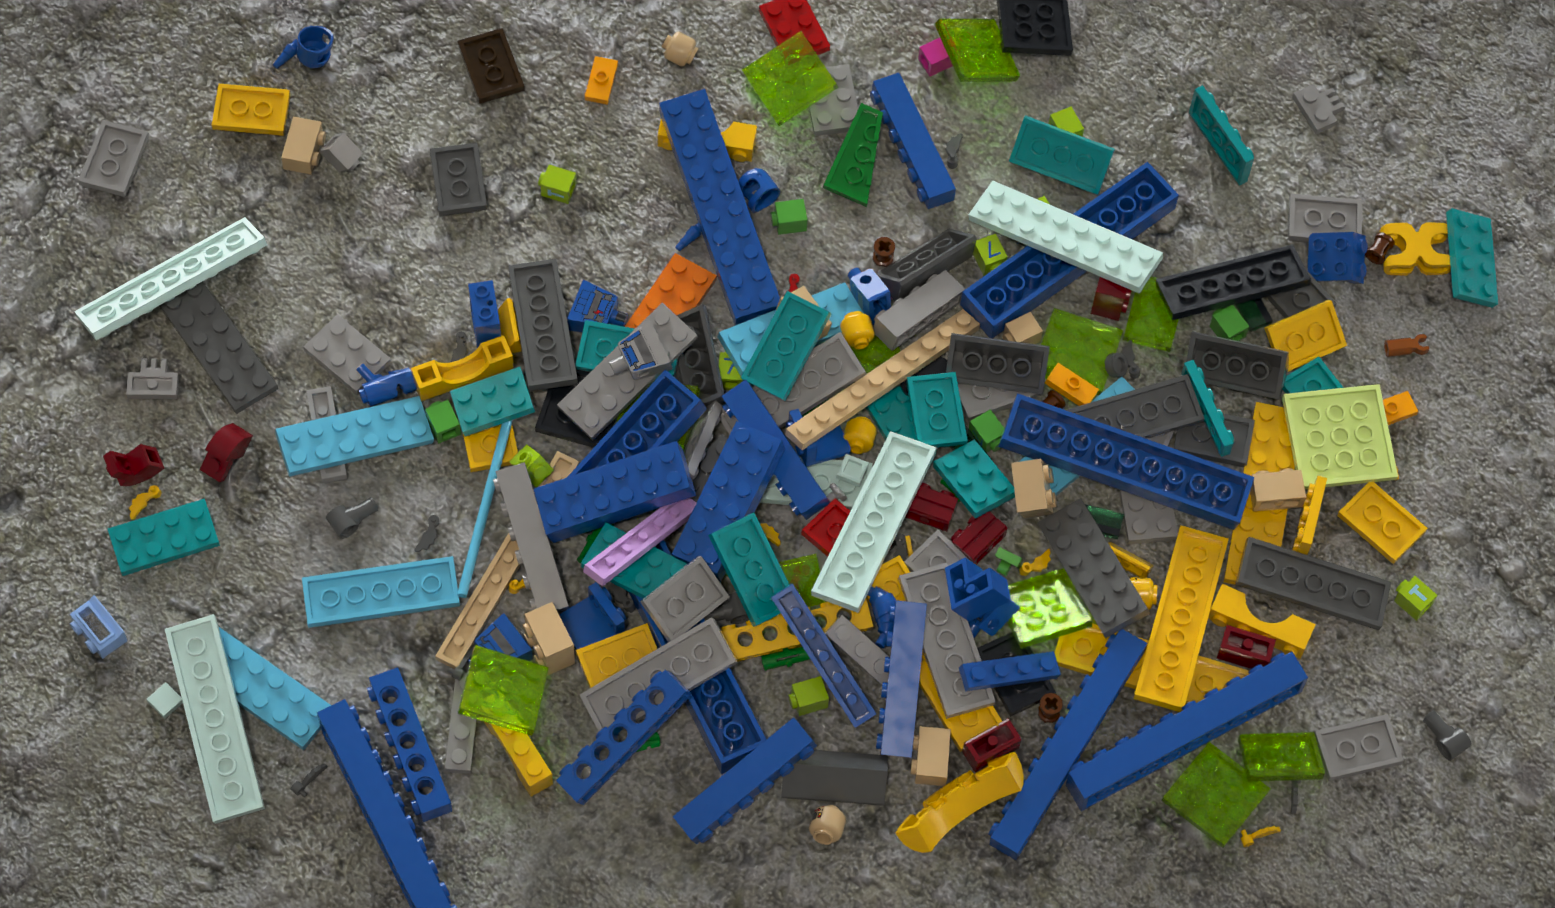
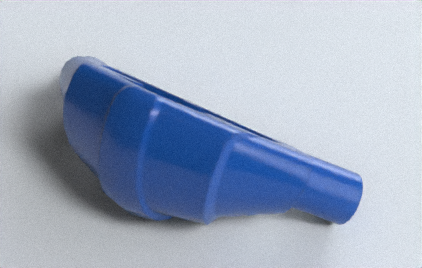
[867,586,896,649]

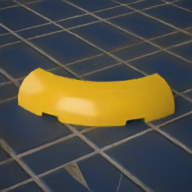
[895,752,1024,853]

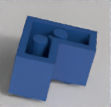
[945,557,1011,622]

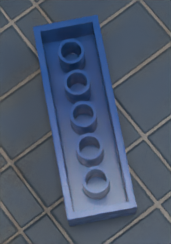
[568,370,707,477]
[672,421,785,582]
[534,441,696,543]

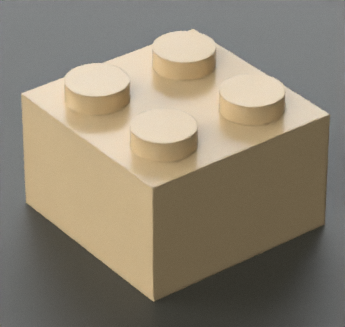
[1011,459,1057,518]
[522,602,575,676]

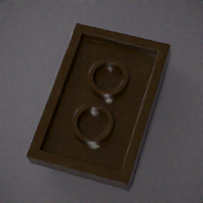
[457,28,525,104]

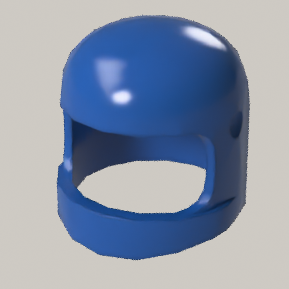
[297,26,333,68]
[738,168,780,213]

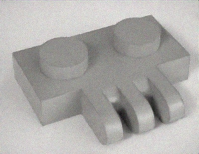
[1292,84,1345,134]
[126,358,179,399]

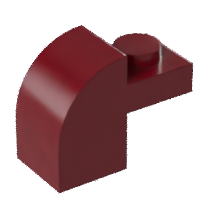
[199,423,253,482]
[103,444,165,486]

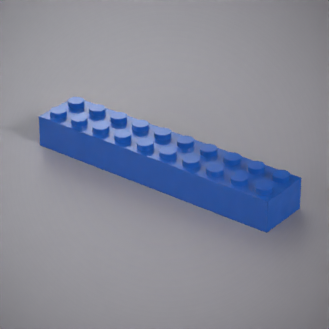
[659,89,780,326]
[960,162,1179,339]
[998,394,1254,530]
[628,540,767,774]
[1066,652,1308,811]
[317,699,457,908]

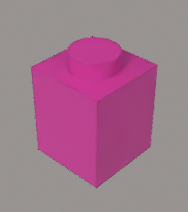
[918,36,957,77]

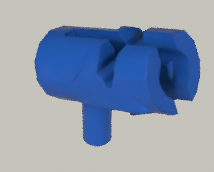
[356,363,417,407]

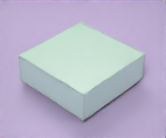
[836,454,869,487]
[147,682,183,719]

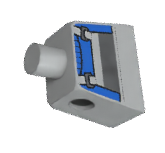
[609,321,672,380]

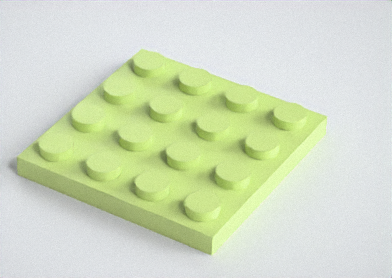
[1282,384,1398,489]

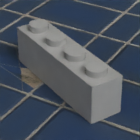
[873,270,965,351]

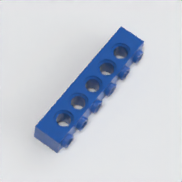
[367,667,452,822]
[556,670,692,805]

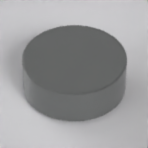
[1105,352,1128,378]

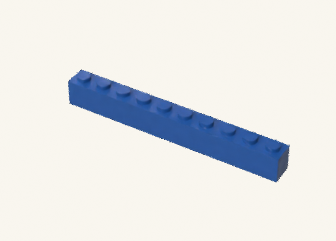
[988,629,1147,860]

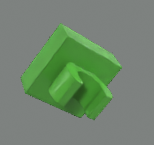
[995,547,1023,576]

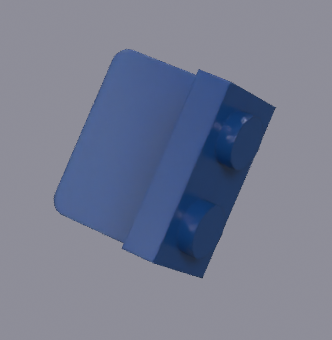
[1308,232,1368,284]
[786,409,851,467]
[559,582,626,650]

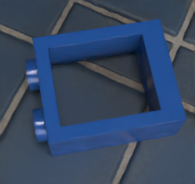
[468,280,501,348]

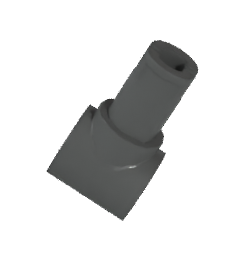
[326,497,378,539]
[704,592,749,624]
[1423,710,1471,761]

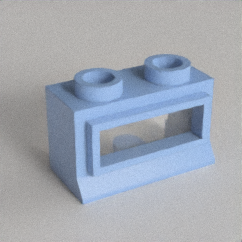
[70,595,127,659]

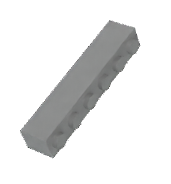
[493,462,570,613]

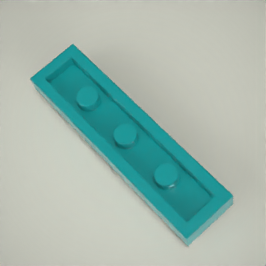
[1181,360,1234,457]

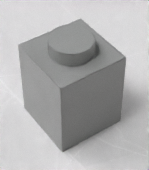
[319,132,363,172]

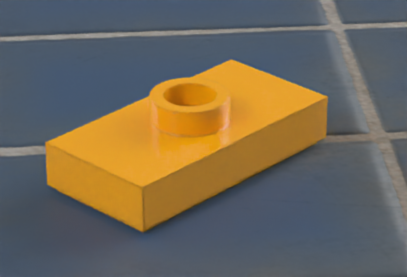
[585,56,618,105]
[1044,363,1099,406]
[1383,391,1419,425]

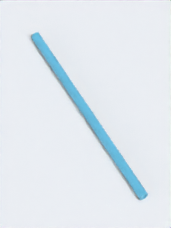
[457,420,513,598]

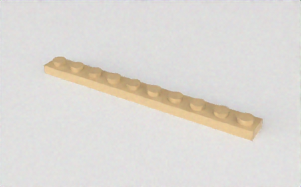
[785,309,980,450]
[435,451,580,669]

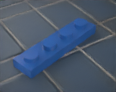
[959,651,1061,692]

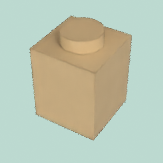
[1002,312,1043,344]

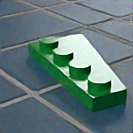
[823,103,883,207]

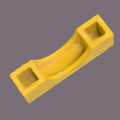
[658,119,757,162]
[411,335,514,401]
[1208,584,1316,659]
[478,691,553,797]

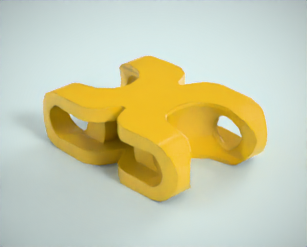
[1379,222,1451,276]

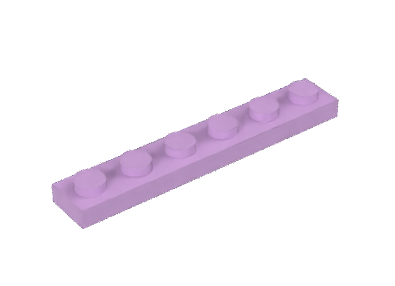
[583,498,696,586]

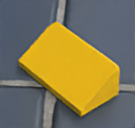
[498,298,522,353]
[1108,542,1154,578]

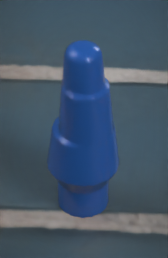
[273,39,297,69]
[675,223,701,251]

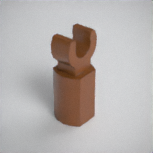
[1384,334,1429,357]

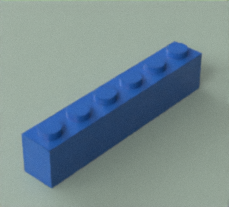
[870,72,956,209]
[721,380,830,520]
[771,583,876,728]
[876,600,927,758]
[673,717,817,844]

